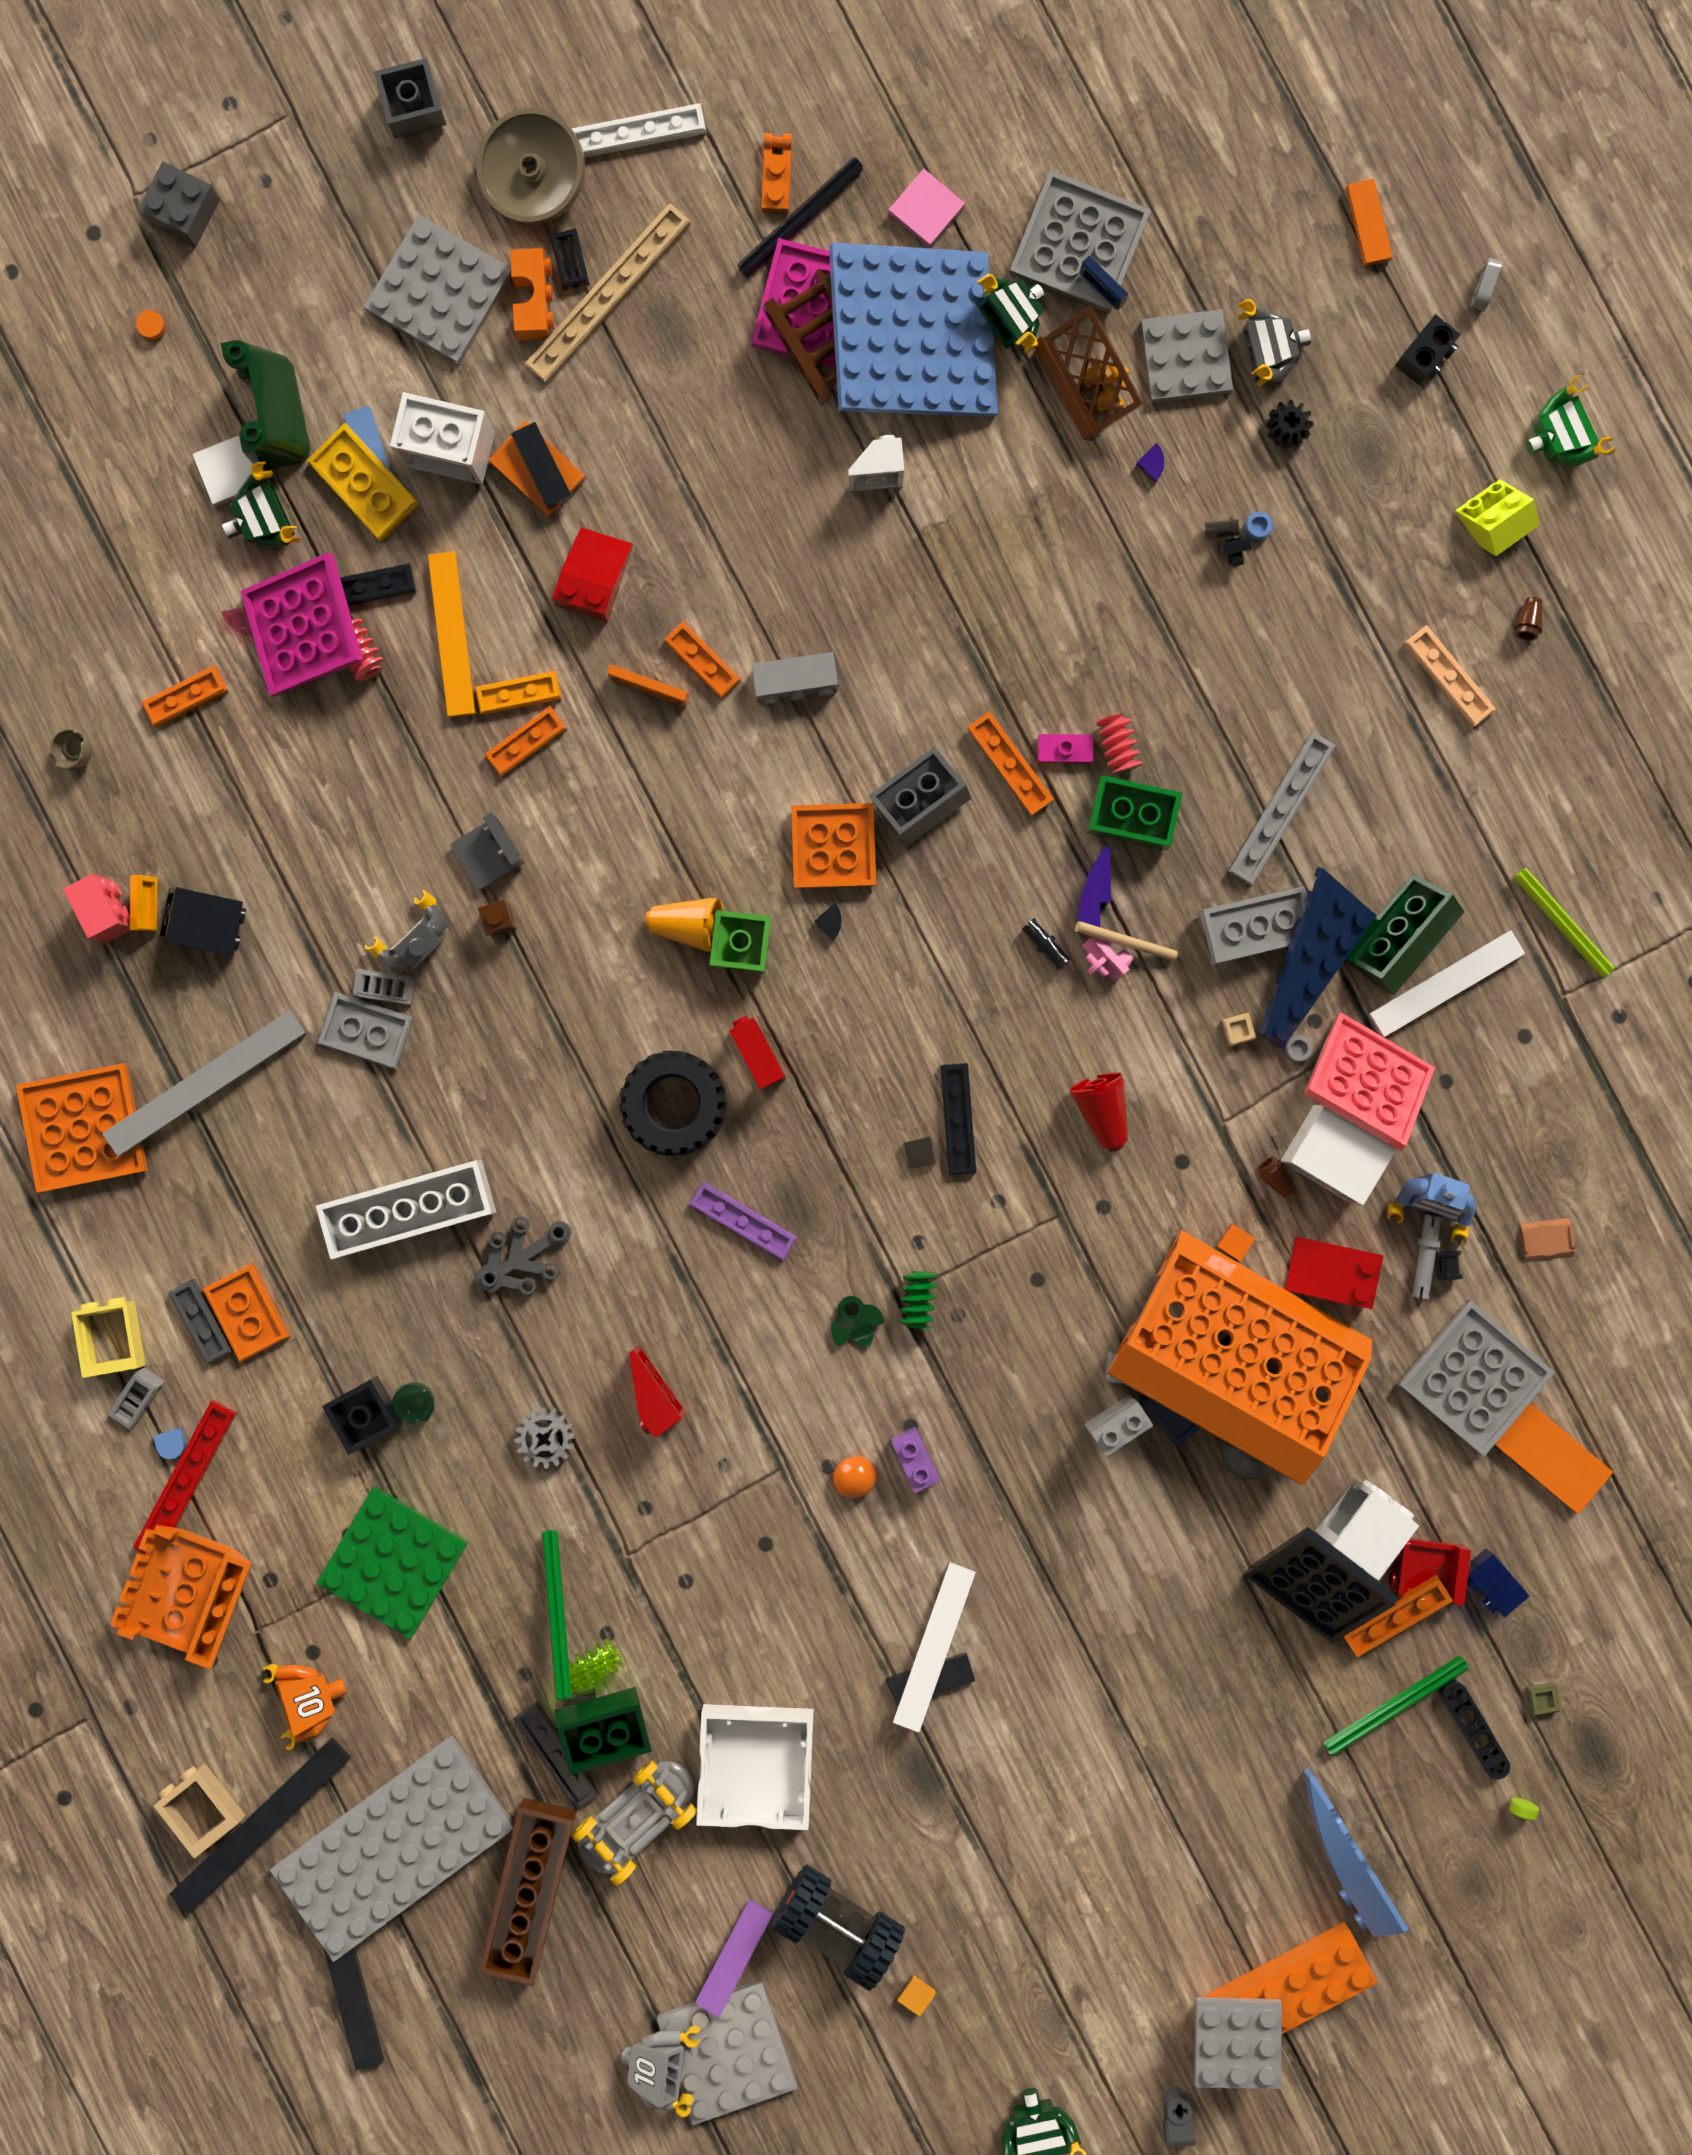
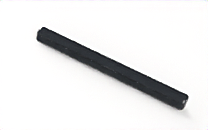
[738,157,863,277]

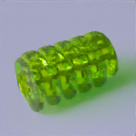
[569,1638,624,1694]

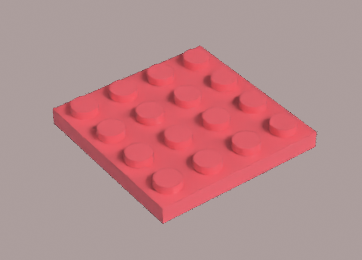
[1304,1012,1435,1151]

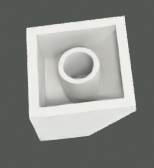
[848,435,904,492]

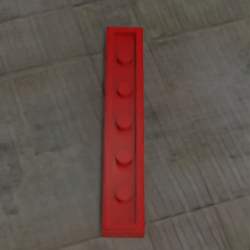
[133,1400,238,1554]

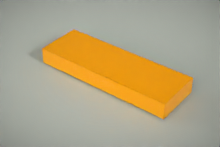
[475,671,562,715]

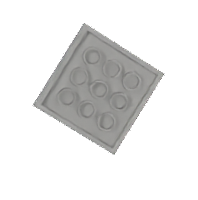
[1009,170,1151,314]
[364,214,511,365]
[1397,1300,1555,1457]
[657,1979,798,2125]

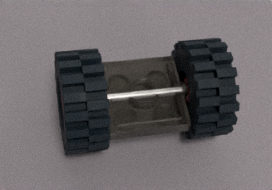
[771,1864,905,1991]

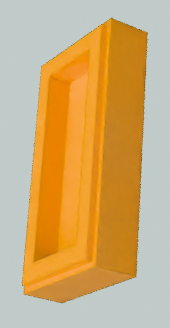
[130,875,158,932]

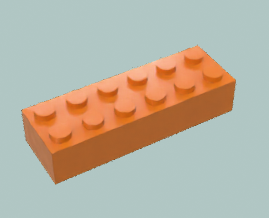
[1202,1922,1378,2034]

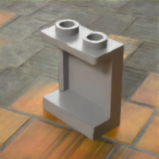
[1084,1394,1153,1456]

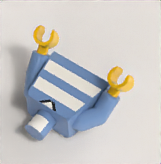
[1387,1173,1477,1245]

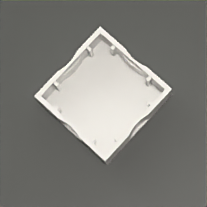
[697,1704,814,1830]

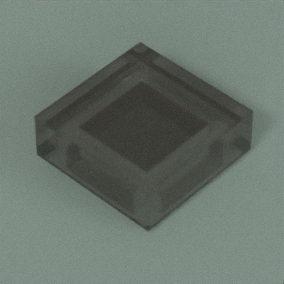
[903,1136,936,1169]

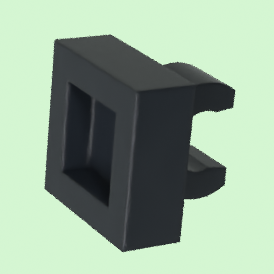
[1217,536,1251,567]

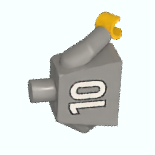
[621,2025,701,2117]

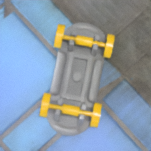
[571,1760,697,1886]

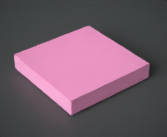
[888,169,965,248]

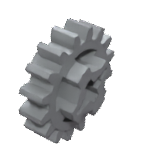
[514,1407,576,1469]

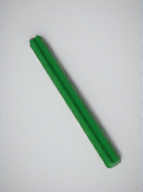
[542,1530,572,1700]
[1324,1656,1469,1756]

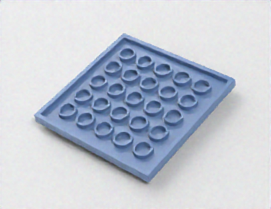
[829,242,998,417]

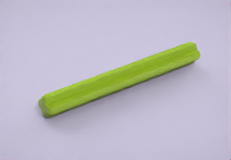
[1514,868,1614,978]

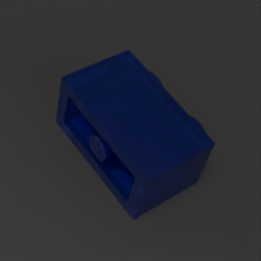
[1467,1549,1530,1618]

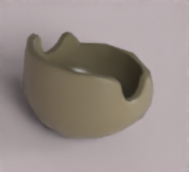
[49,727,92,770]

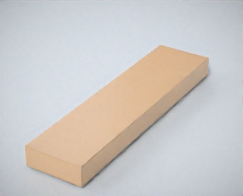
[1404,625,1496,728]

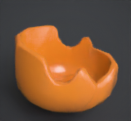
[833,1455,877,1499]

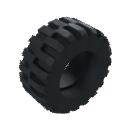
[619,1050,727,1156]

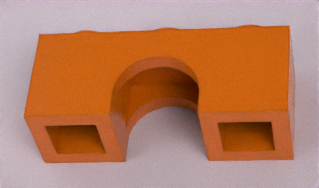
[510,248,555,341]

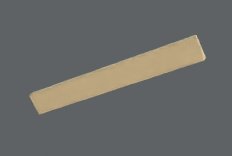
[525,203,691,384]

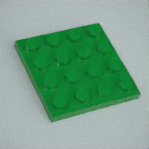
[316,1486,469,1639]

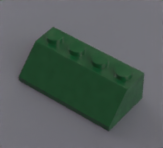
[1346,874,1464,996]

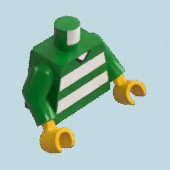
[1525,375,1616,466]

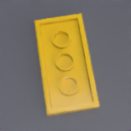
[307,422,420,542]

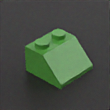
[709,910,771,974]

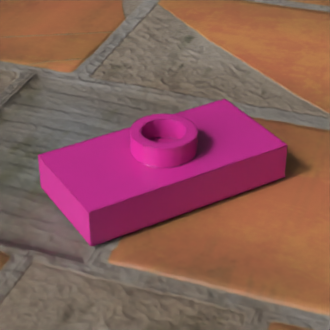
[1038,734,1093,763]

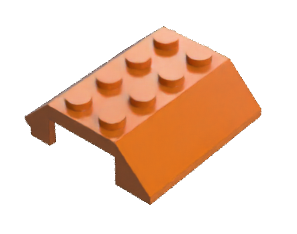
[110,1525,252,1670]

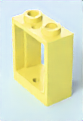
[71,1297,146,1378]

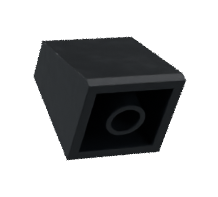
[158,887,246,956]

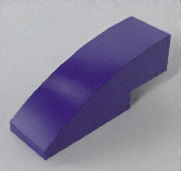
[1076,847,1111,927]

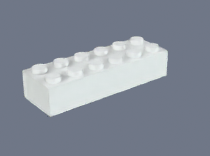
[316,1160,497,1259]

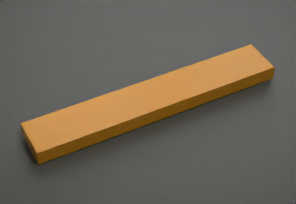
[428,551,476,718]

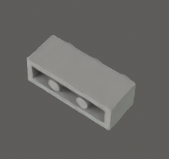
[752,652,838,704]

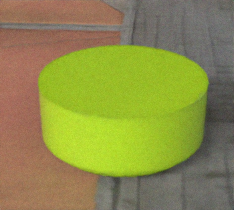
[1509,1797,1540,1821]

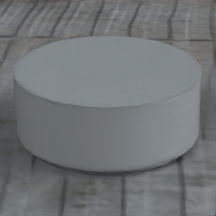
[1284,1035,1313,1063]

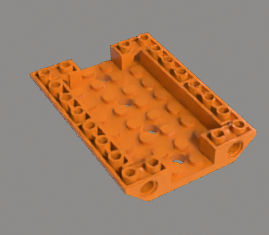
[1107,1230,1372,1486]

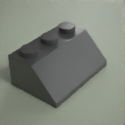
[869,747,971,848]

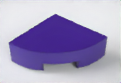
[1136,443,1164,483]

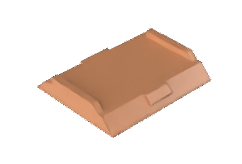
[1520,1218,1575,1262]

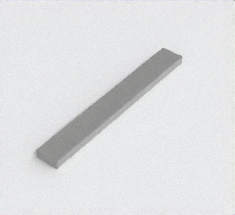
[102,1010,306,1157]

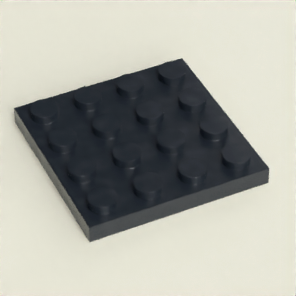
[1245,1527,1398,1643]

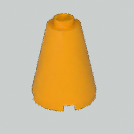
[645,898,724,953]

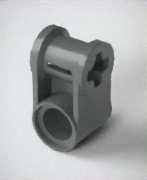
[1162,2087,1196,2148]

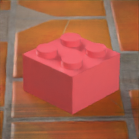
[63,874,131,943]

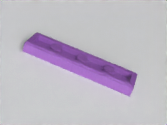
[689,1181,797,1261]
[695,1899,774,2017]

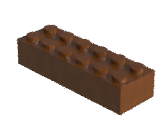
[479,1797,577,1986]

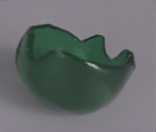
[392,1382,435,1425]

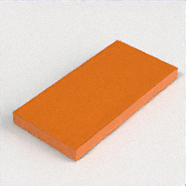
[1495,1403,1613,1515]

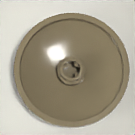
[476,108,585,225]

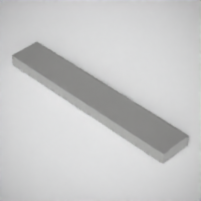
[1227,731,1336,887]

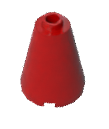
[1070,1072,1128,1152]

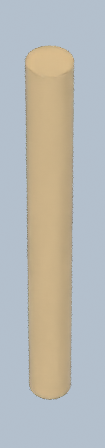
[1075,921,1178,961]

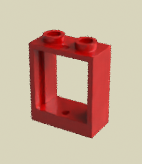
[729,1015,786,1091]

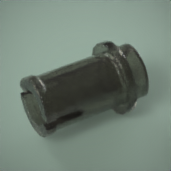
[1204,517,1239,540]
[562,1688,597,1707]

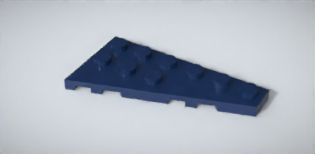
[1259,867,1377,1049]

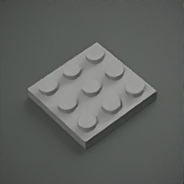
[1140,309,1233,403]
[1194,1997,1282,2089]

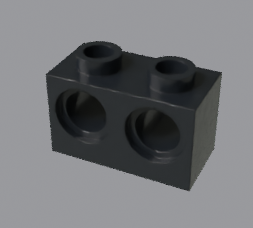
[1395,314,1461,385]

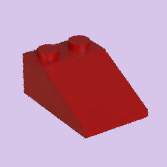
[552,527,633,622]
[1284,1236,1384,1310]
[629,1345,686,1438]

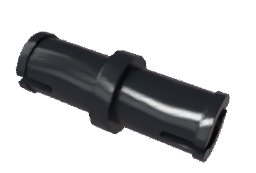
[1021,918,1071,970]

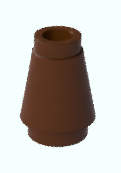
[1514,597,1543,641]
[1257,1157,1296,1198]

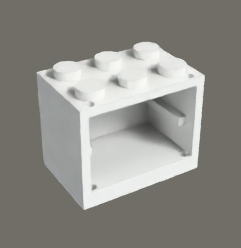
[390,392,495,485]
[1281,1105,1397,1205]
[1315,1478,1419,1580]

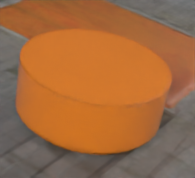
[136,310,166,341]

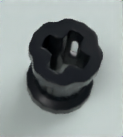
[1436,1250,1463,1280]

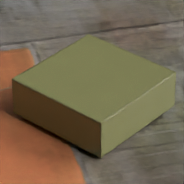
[1526,1682,1561,1716]

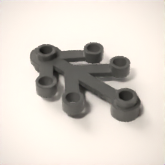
[476,1216,572,1295]

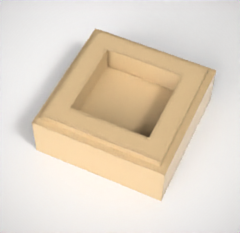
[1221,1013,1256,1047]

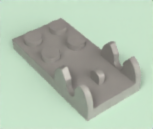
[1198,886,1308,966]

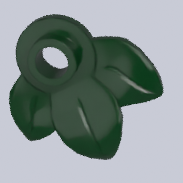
[831,1296,885,1348]

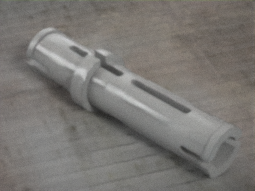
[1411,1215,1443,1299]

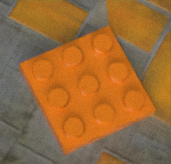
[791,803,876,889]

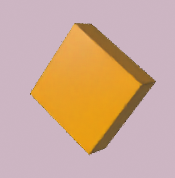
[897,1974,936,2017]

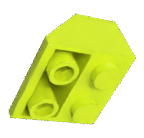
[1456,479,1540,556]

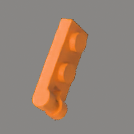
[761,133,792,213]

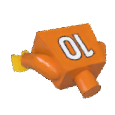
[262,1664,347,1750]

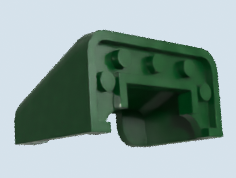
[220,340,310,471]

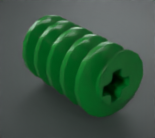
[899,1271,938,1329]

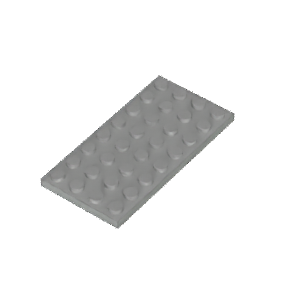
[270,1735,515,1962]

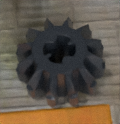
[1265,399,1313,449]

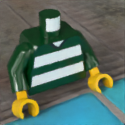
[976,274,1044,355]
[222,461,300,550]
[1001,2088,1087,2155]

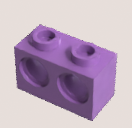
[891,1427,940,1493]

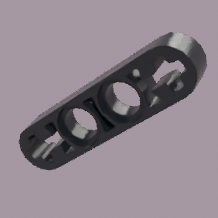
[1440,1679,1510,1780]

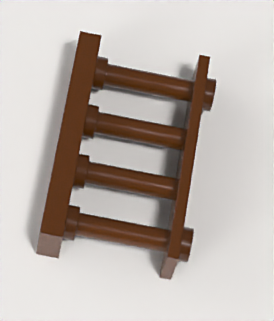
[763,269,837,406]

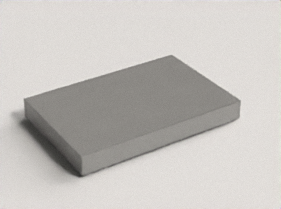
[317,992,414,1070]

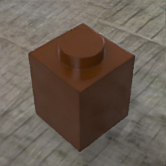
[478,900,517,937]

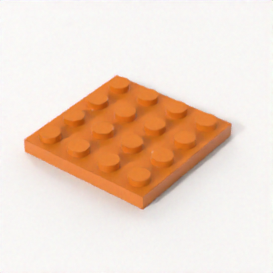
[16,1063,148,1193]

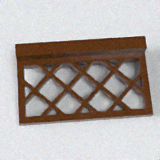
[1034,306,1143,441]

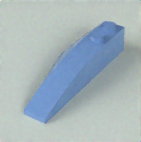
[1304,1768,1409,1937]

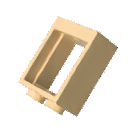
[153,1763,246,1859]

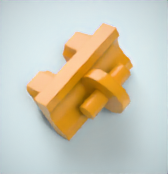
[1084,358,1130,412]

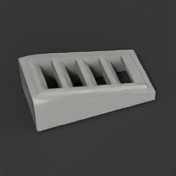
[353,969,415,1005]
[108,1367,164,1430]

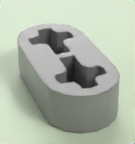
[1470,257,1502,312]

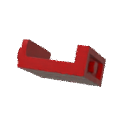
[1389,1538,1471,1605]

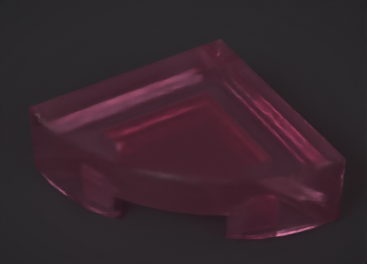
[222,607,253,635]

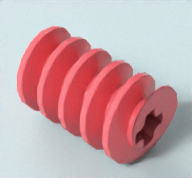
[349,618,384,681]
[1096,714,1143,776]

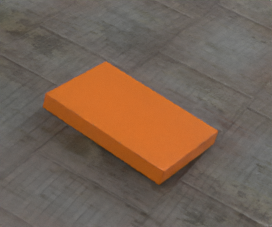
[488,420,586,518]
[203,1263,291,1362]

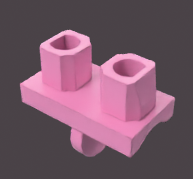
[1081,937,1133,982]

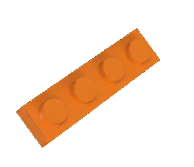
[967,711,1054,817]
[1344,1575,1453,1658]

